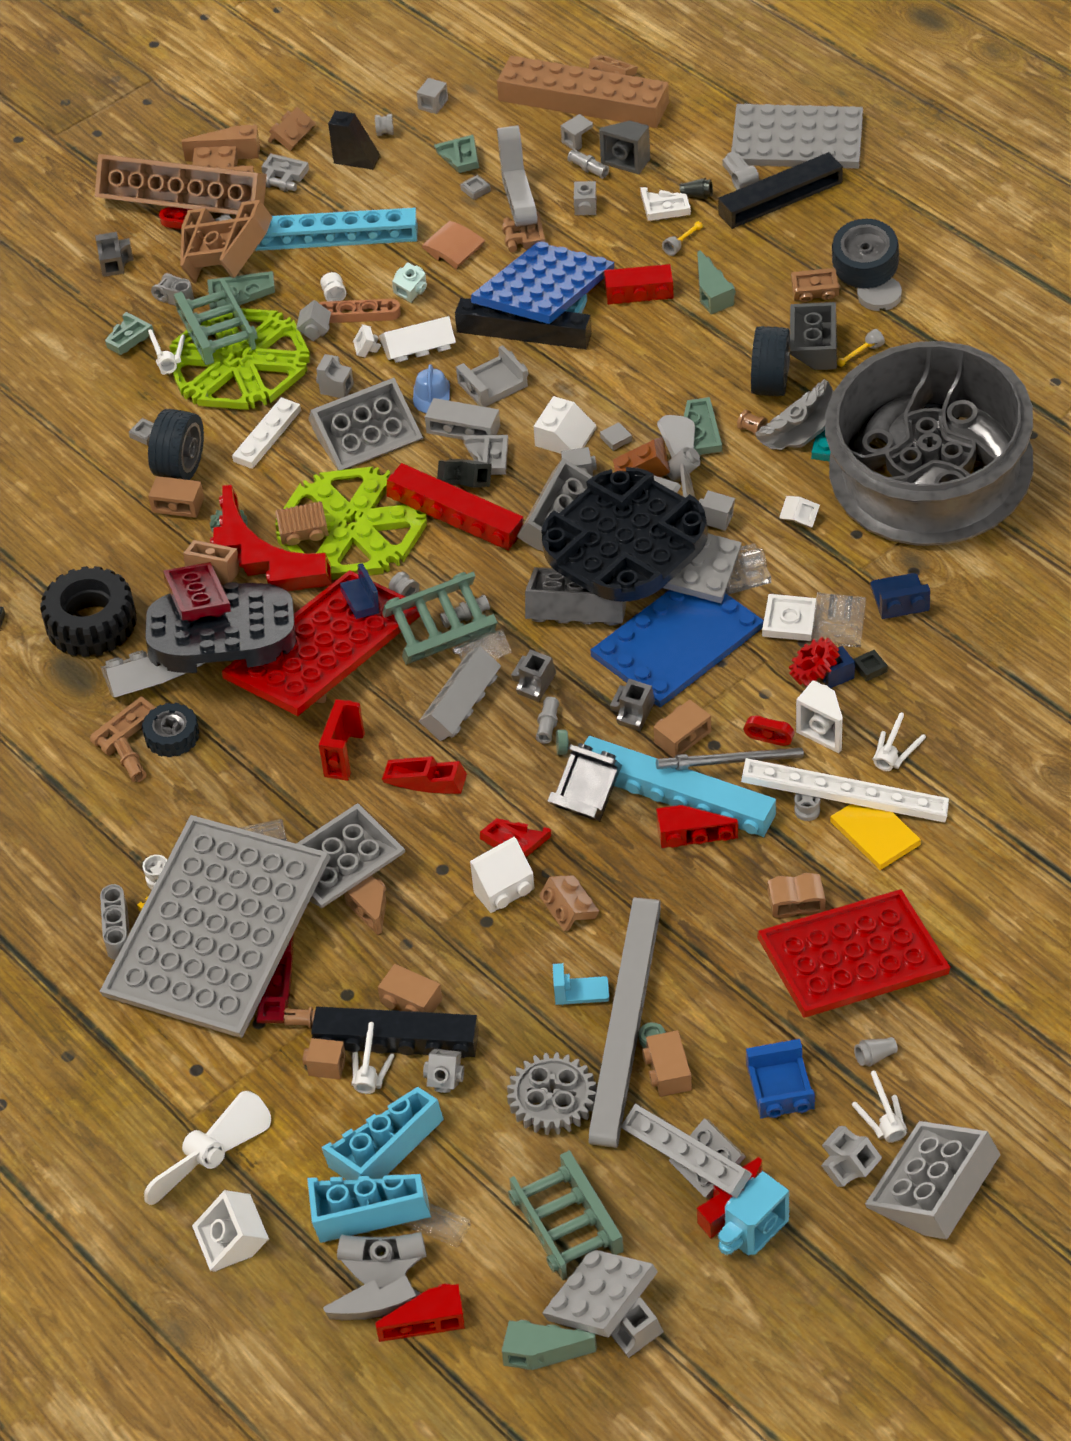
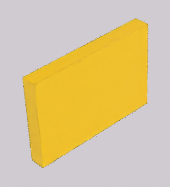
[830,804,921,870]

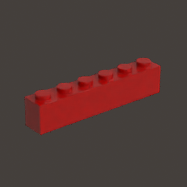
[387,463,524,550]

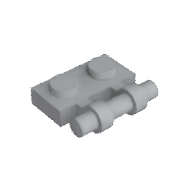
[261,154,309,191]

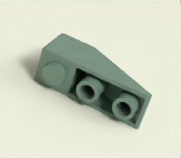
[698,250,736,314]
[502,1320,597,1370]

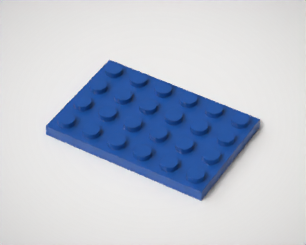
[471,242,614,324]

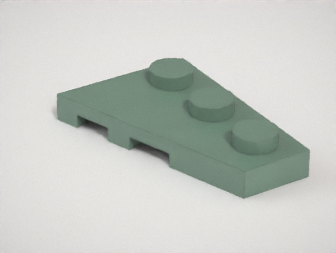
[684,397,722,455]

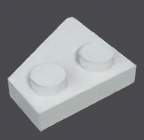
[641,187,691,221]

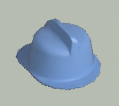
[413,364,450,413]

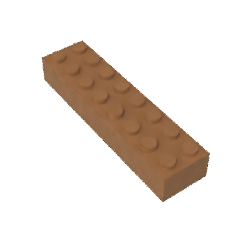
[497,56,669,128]
[95,154,267,215]

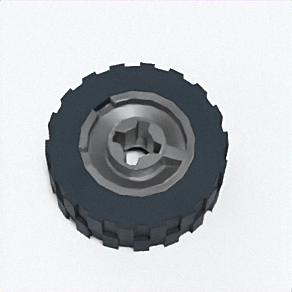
[142,703,200,757]

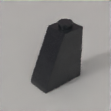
[328,111,380,170]

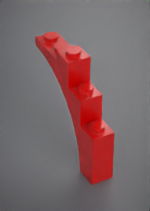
[210,484,332,591]

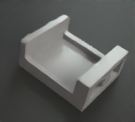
[456,345,528,407]

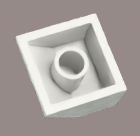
[533,396,596,454]
[796,680,843,753]
[470,837,535,913]
[192,1190,269,1271]

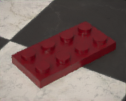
[163,562,231,621]

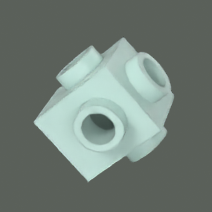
[392,262,427,303]

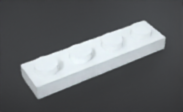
[232,397,301,469]

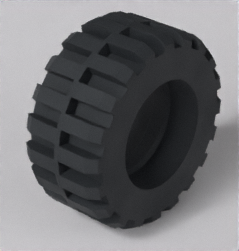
[40,566,137,657]

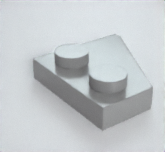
[463,435,509,475]

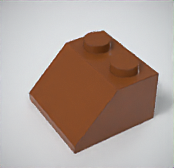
[613,437,670,477]

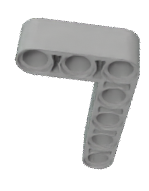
[497,125,538,227]

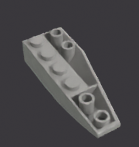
[101,650,204,697]

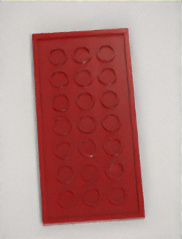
[222,570,420,716]

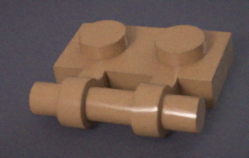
[502,211,545,252]

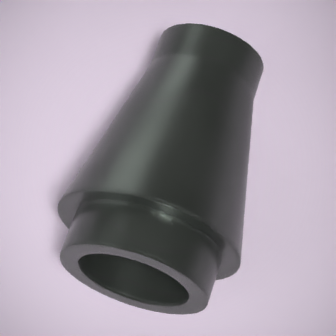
[680,178,713,199]

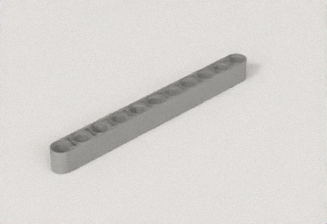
[589,897,661,1148]

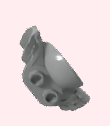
[755,379,833,450]

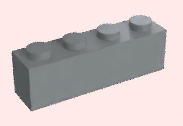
[419,646,501,741]

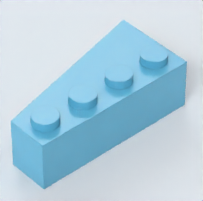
[321,1087,444,1180]
[307,1174,431,1243]

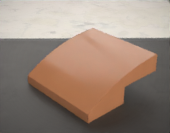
[422,221,485,269]

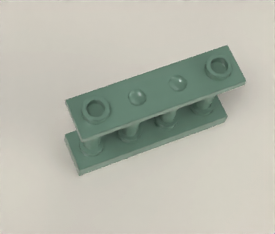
[174,278,258,365]
[382,571,498,665]
[508,1150,623,1281]

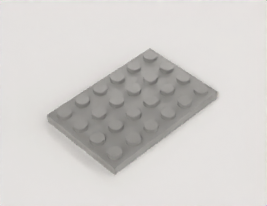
[731,104,863,169]

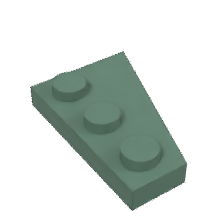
[208,271,275,310]

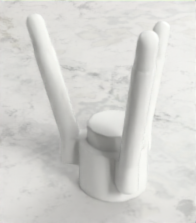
[148,329,185,375]
[872,712,926,771]
[351,1022,395,1094]
[852,1071,907,1143]

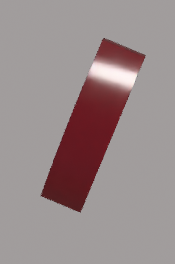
[257,933,294,1023]

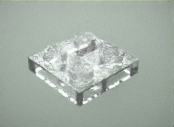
[725,543,771,594]
[811,593,866,647]

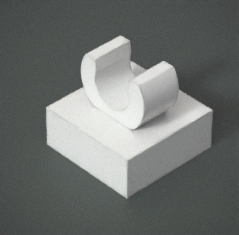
[353,325,381,357]

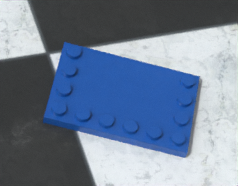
[590,590,764,708]

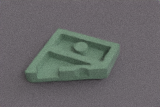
[434,135,480,173]
[105,312,154,355]

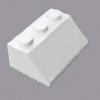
[379,316,456,363]

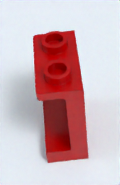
[318,699,365,781]

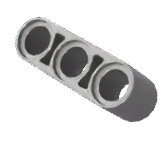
[100,884,130,960]

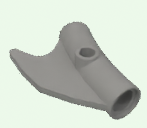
[337,1232,427,1296]

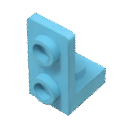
[553,963,609,1005]

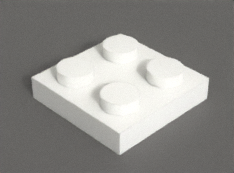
[762,594,817,641]

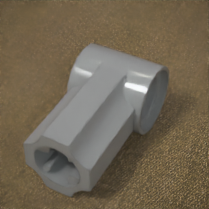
[723,151,759,190]

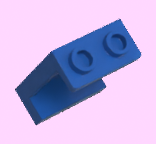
[746,1039,815,1118]

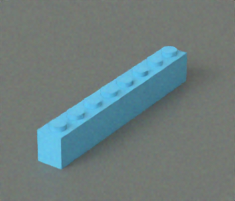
[584,736,776,837]

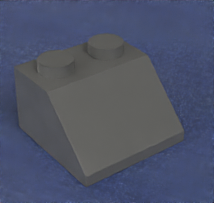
[599,121,650,174]

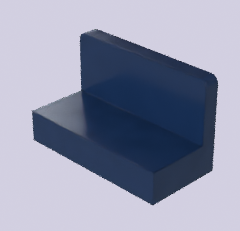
[340,563,379,619]

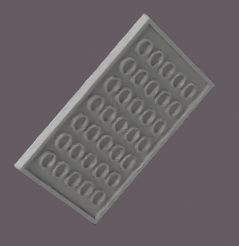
[100,815,330,1038]

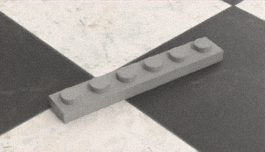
[621,1104,752,1198]

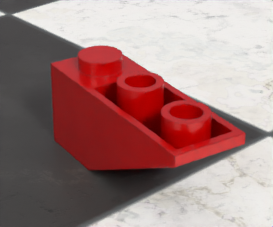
[656,805,738,848]

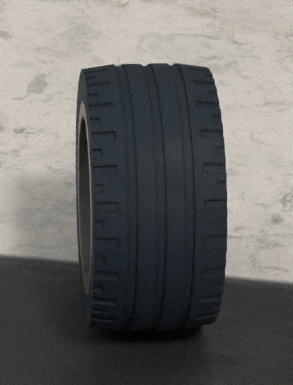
[832,218,899,289]
[751,326,790,396]
[148,409,204,480]

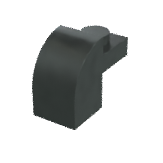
[437,459,492,487]

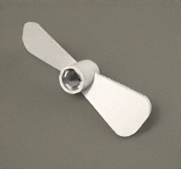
[144,1091,271,1205]

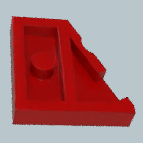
[480,818,551,857]

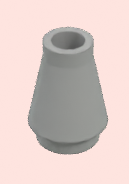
[854,1037,898,1067]

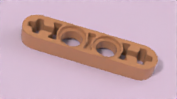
[319,299,401,323]

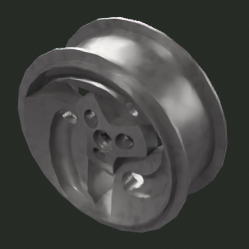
[825,341,1033,546]

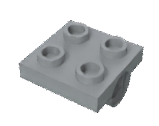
[669,1118,746,1199]

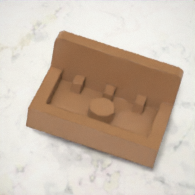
[267,107,316,151]
[791,268,840,302]
[540,875,599,931]

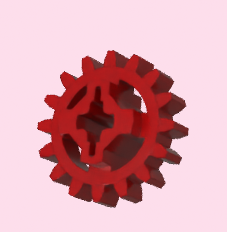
[789,637,840,686]

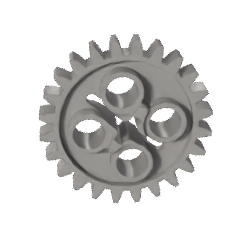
[507,1052,597,1135]

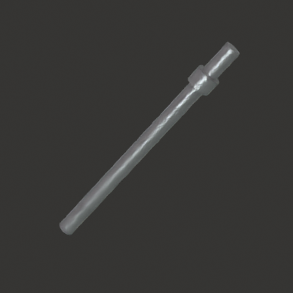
[656,747,804,770]

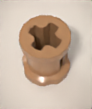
[737,409,768,436]

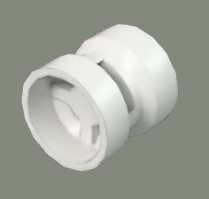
[320,272,346,301]
[142,855,167,889]

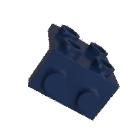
[870,573,931,619]

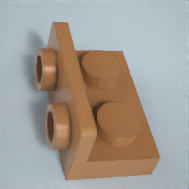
[588,55,638,76]

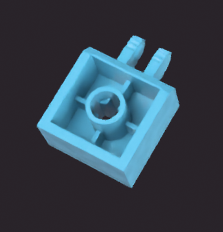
[718,1171,789,1255]

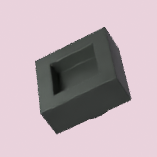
[853,649,888,682]

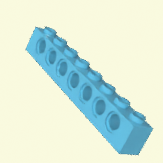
[254,208,418,251]

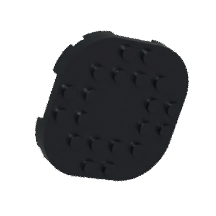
[541,467,708,602]
[146,582,296,673]

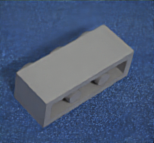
[425,398,500,440]

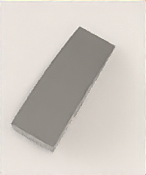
[323,1275,416,1320]

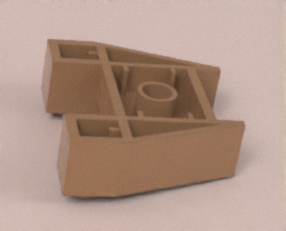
[181,125,260,172]
[180,200,272,283]

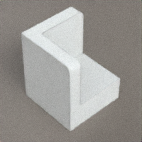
[780,496,820,527]

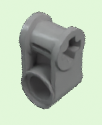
[151,273,194,306]

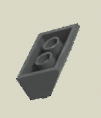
[790,302,837,370]

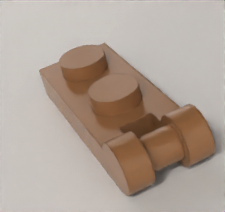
[90,696,156,756]

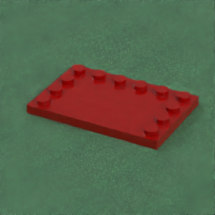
[757,889,951,1018]

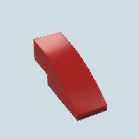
[382,756,467,794]
[697,1157,762,1239]

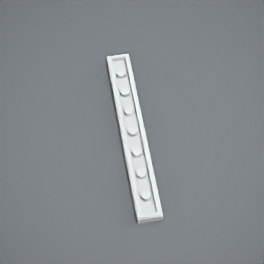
[741,758,949,822]

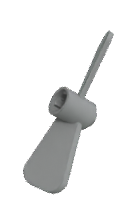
[657,415,700,498]

